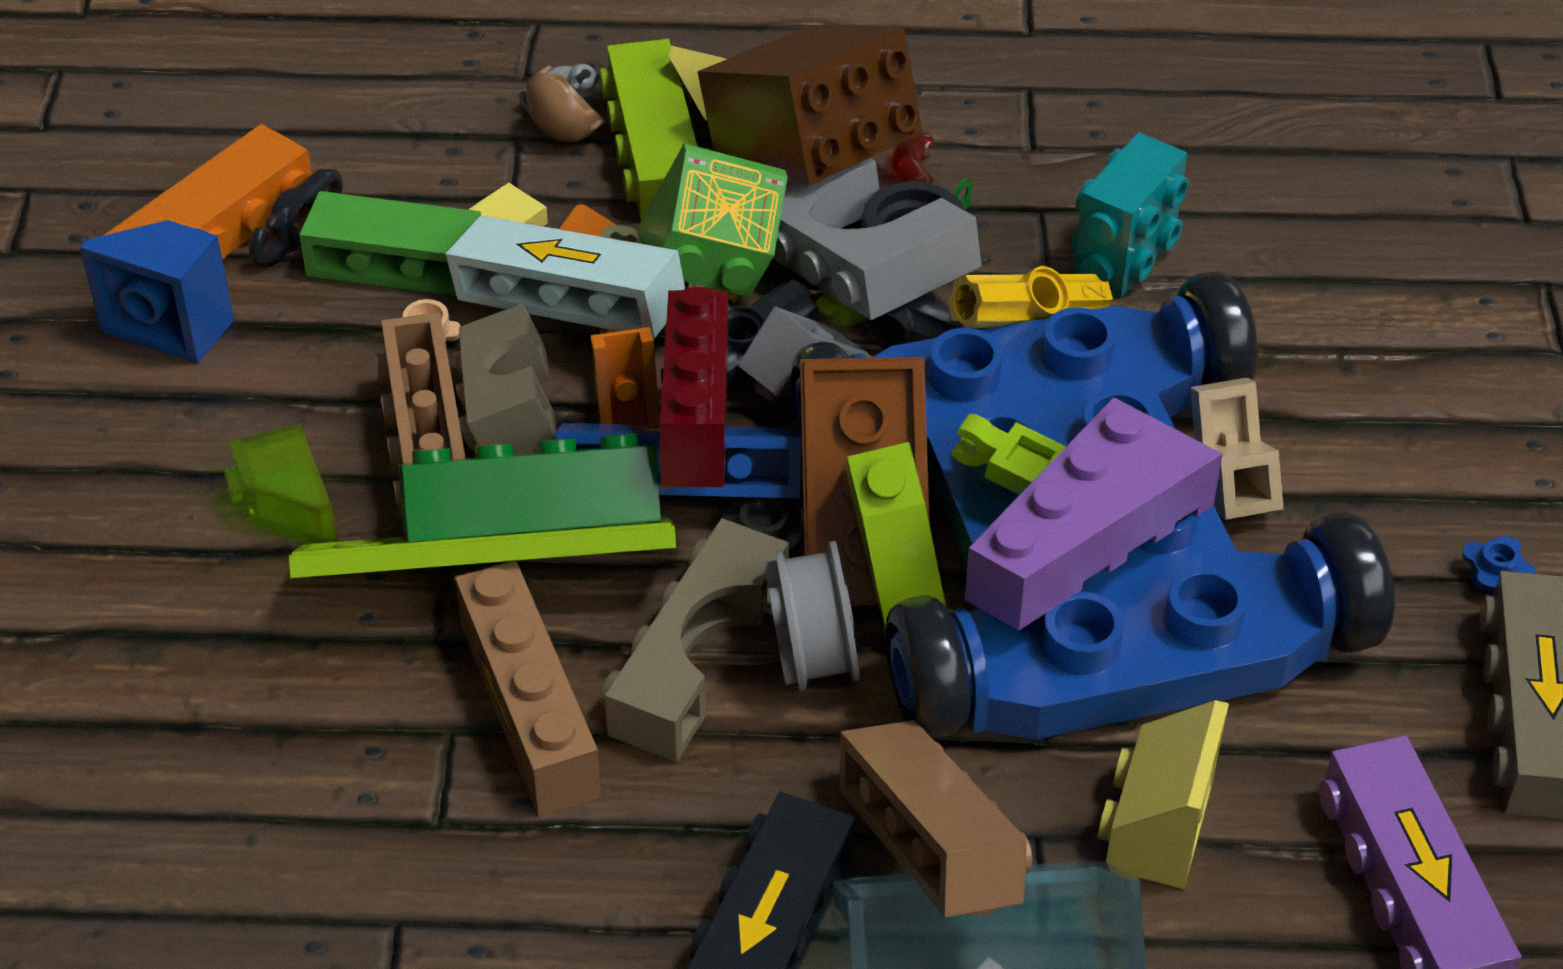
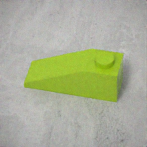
[844,442,946,631]

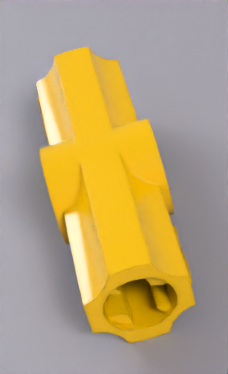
[948,266,1113,329]

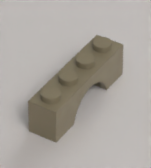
[600,518,789,763]

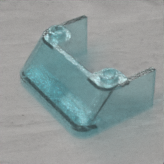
[833,861,1146,969]

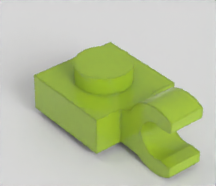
[951,414,1066,495]

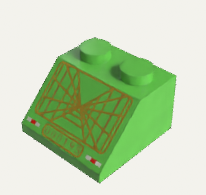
[637,143,788,297]

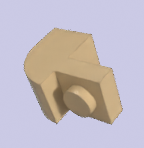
[1190,378,1284,520]

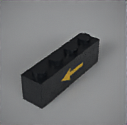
[687,791,855,969]

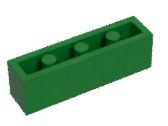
[398,433,661,542]

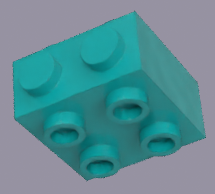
[1071,132,1189,298]

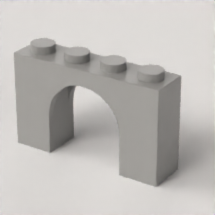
[773,158,982,320]

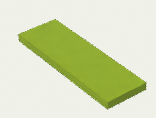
[289,516,676,578]

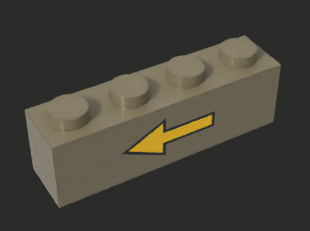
[1479,571,1563,819]

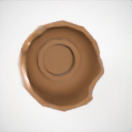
[526,66,605,143]

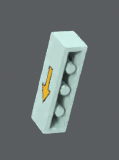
[446,215,685,338]

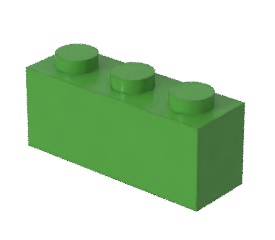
[299,191,481,296]

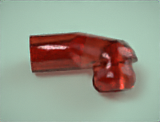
[888,130,935,184]

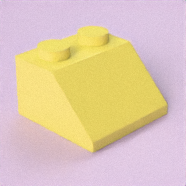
[1098,700,1229,890]

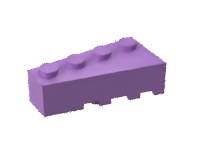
[964,398,1223,630]

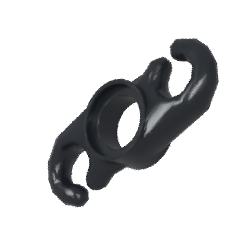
[249,169,343,265]

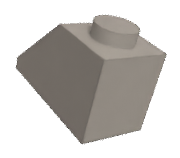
[738,307,873,405]

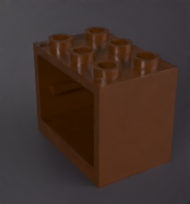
[697,25,922,185]

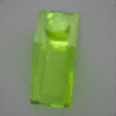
[224,423,338,544]

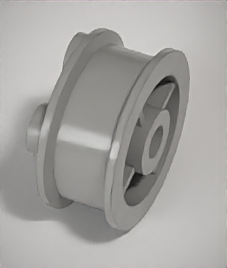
[764,541,860,691]

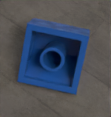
[80,220,234,363]

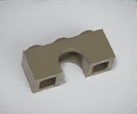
[454,303,556,455]

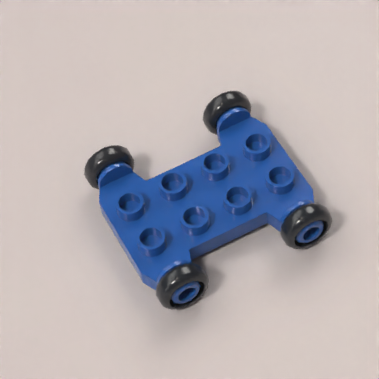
[791,272,1395,740]

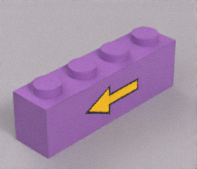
[1319,735,1522,969]

